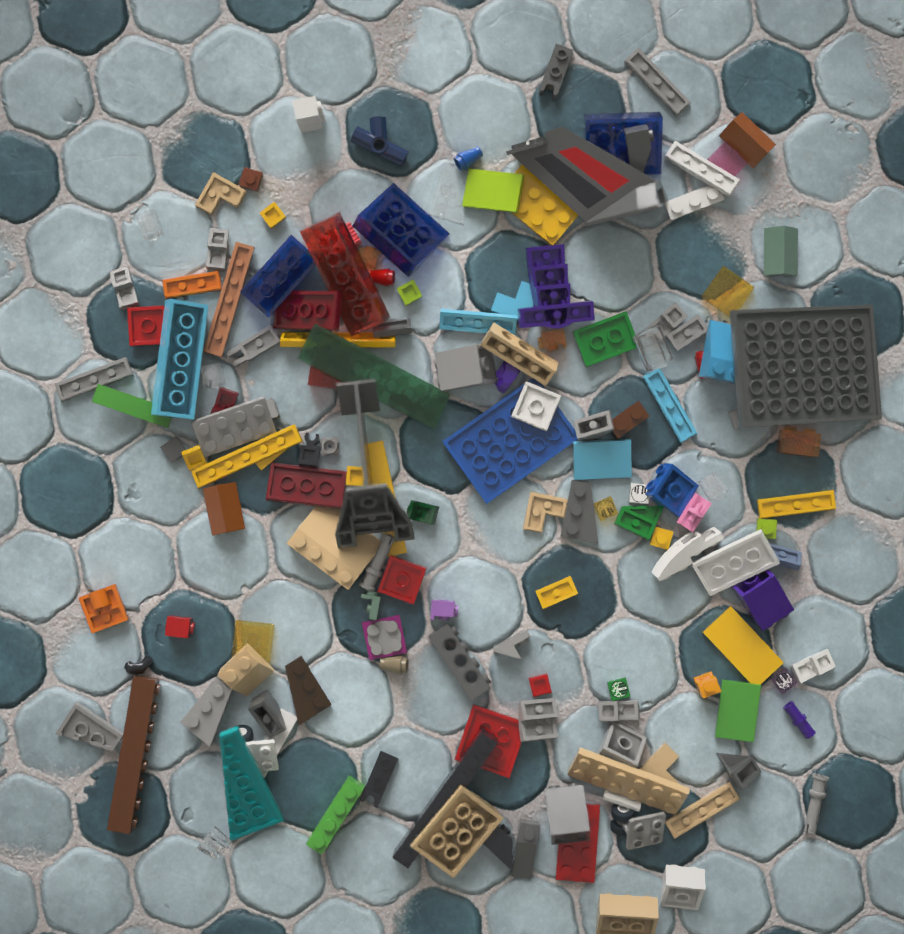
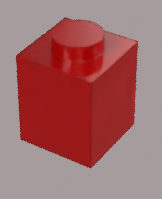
[165,615,195,638]

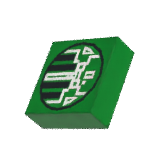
[607,677,631,701]

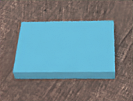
[573,439,632,480]

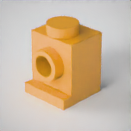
[693,671,721,698]

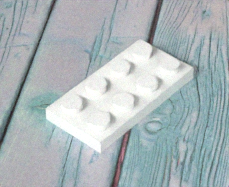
[692,529,780,596]

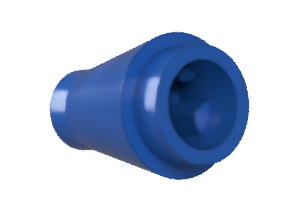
[454,146,483,171]

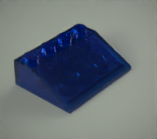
[584,112,663,174]
[353,183,450,278]

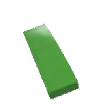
[92,384,172,428]

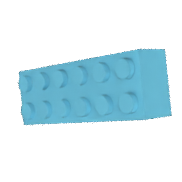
[151,299,208,420]

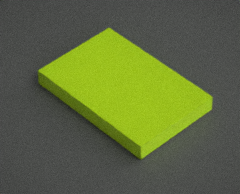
[462,169,524,213]

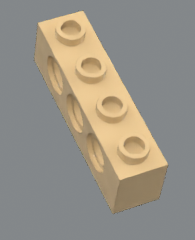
[481,322,559,386]

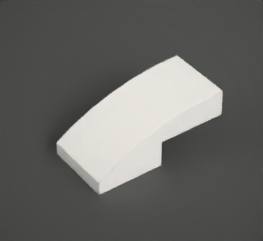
[790,649,836,683]

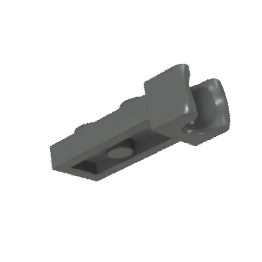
[538,44,574,100]

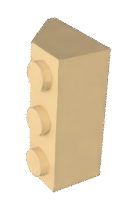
[596,893,659,934]

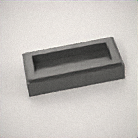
[372,318,412,338]

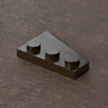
[285,656,332,726]

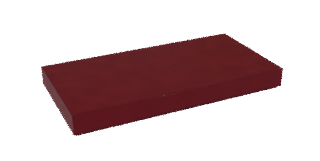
[273,291,342,331]
[266,462,347,510]

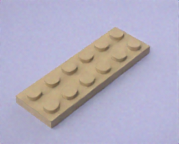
[567,748,690,815]

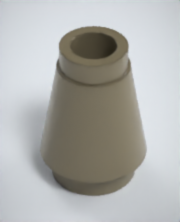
[379,656,409,675]

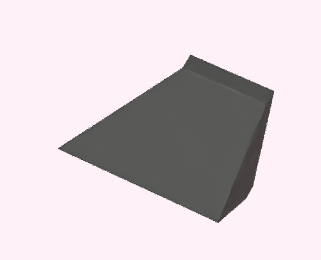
[717,753,761,791]

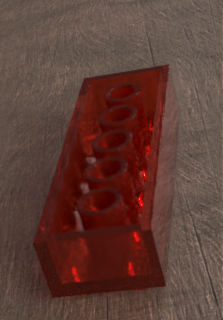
[300,212,390,336]

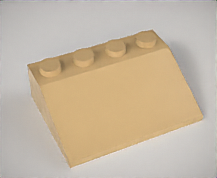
[286,507,381,590]
[410,785,504,878]

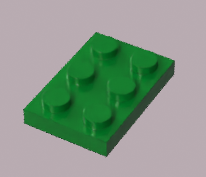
[572,311,640,367]

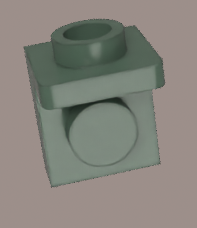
[361,590,381,620]

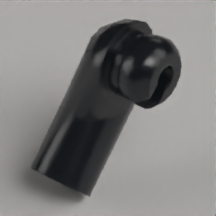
[124,655,154,675]

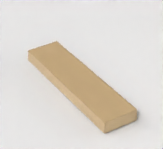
[665,782,740,839]

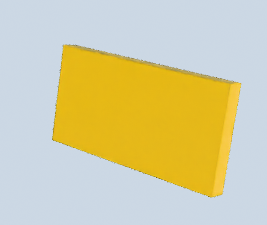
[703,606,784,684]

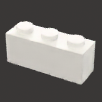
[292,96,326,133]

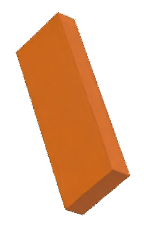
[162,271,222,300]

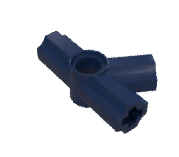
[350,116,409,167]

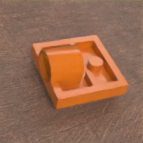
[79,584,129,633]

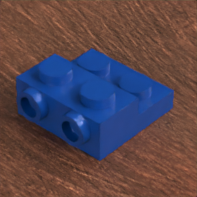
[645,463,699,517]

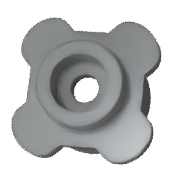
[320,437,340,456]

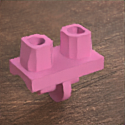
[676,493,712,532]

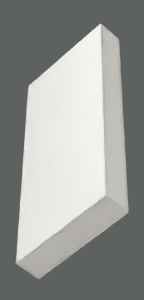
[603,789,641,812]

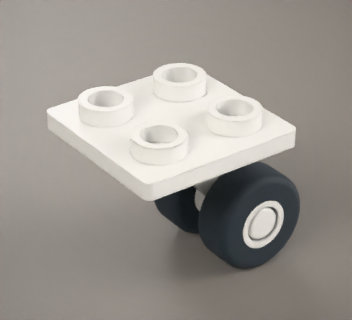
[235,725,279,772]

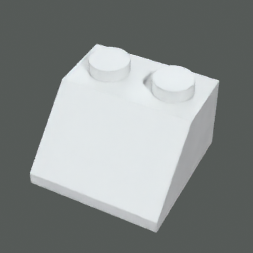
[660,865,705,910]

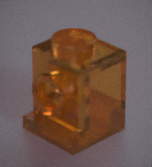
[356,246,381,270]
[537,328,567,352]

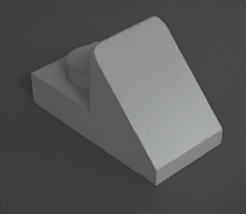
[493,628,530,659]

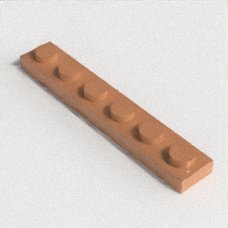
[203,242,255,357]

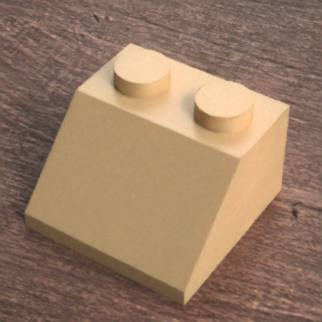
[218,643,274,696]

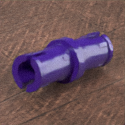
[783,701,816,739]

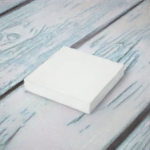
[511,381,561,432]

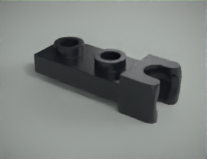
[360,751,398,808]

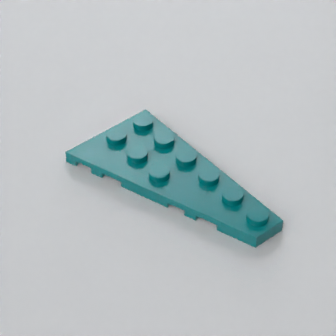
[219,726,284,841]

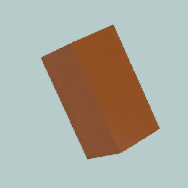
[719,112,776,168]
[203,482,245,536]

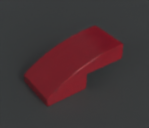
[210,387,239,414]

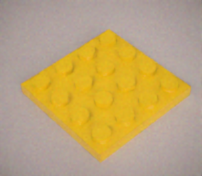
[511,164,579,245]

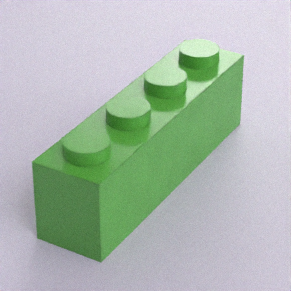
[306,775,365,855]

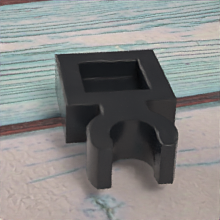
[298,432,320,467]

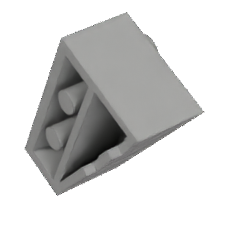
[180,676,234,747]

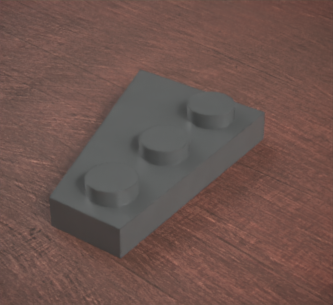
[560,480,598,544]

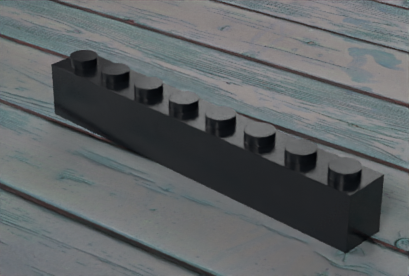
[392,728,498,868]

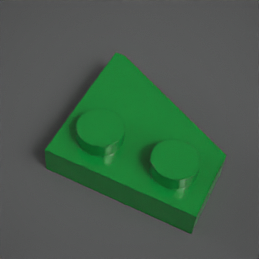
[613,505,664,540]

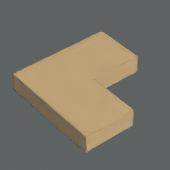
[195,172,247,215]
[523,492,568,533]
[639,742,679,784]

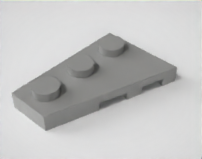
[55,702,123,751]

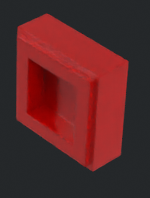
[528,673,552,697]

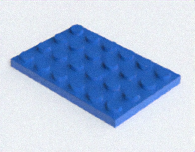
[442,378,578,504]

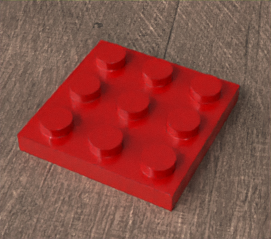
[455,704,521,778]

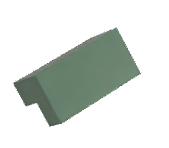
[764,225,798,277]

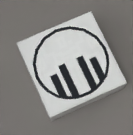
[629,483,649,504]

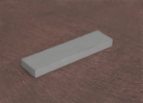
[624,47,691,117]
[55,357,134,402]

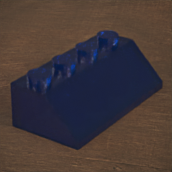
[240,235,320,318]

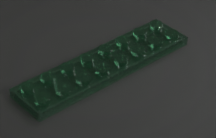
[297,324,450,429]

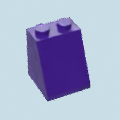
[731,569,794,631]

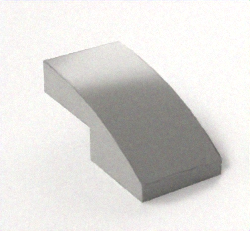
[205,228,229,271]
[109,266,140,311]
[644,302,688,343]
[598,700,639,721]

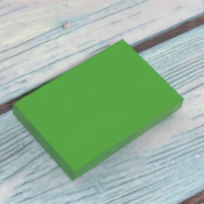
[715,679,761,742]

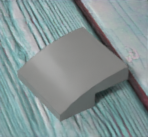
[518,698,558,742]

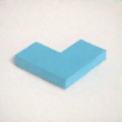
[491,281,534,321]

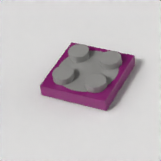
[362,615,407,660]

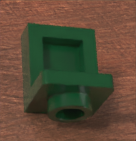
[407,500,439,525]

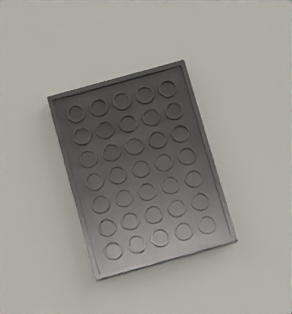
[730,304,882,428]

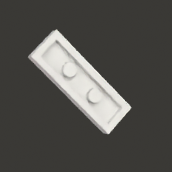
[663,185,724,221]

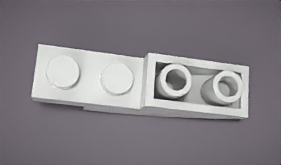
[652,527,724,581]

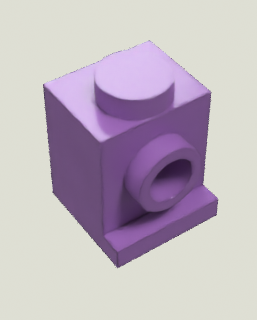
[430,599,458,620]

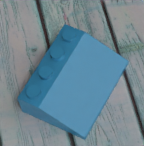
[699,320,735,384]

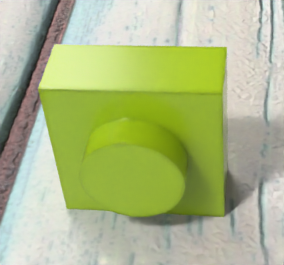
[397,280,422,306]
[756,519,777,539]

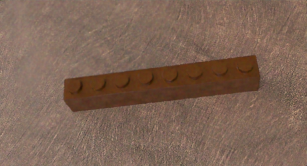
[107,675,161,834]

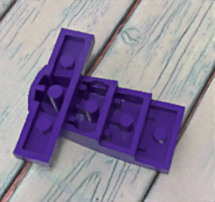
[518,244,595,330]

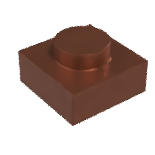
[239,167,263,192]

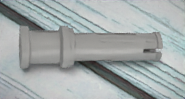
[359,533,395,592]
[804,773,830,834]

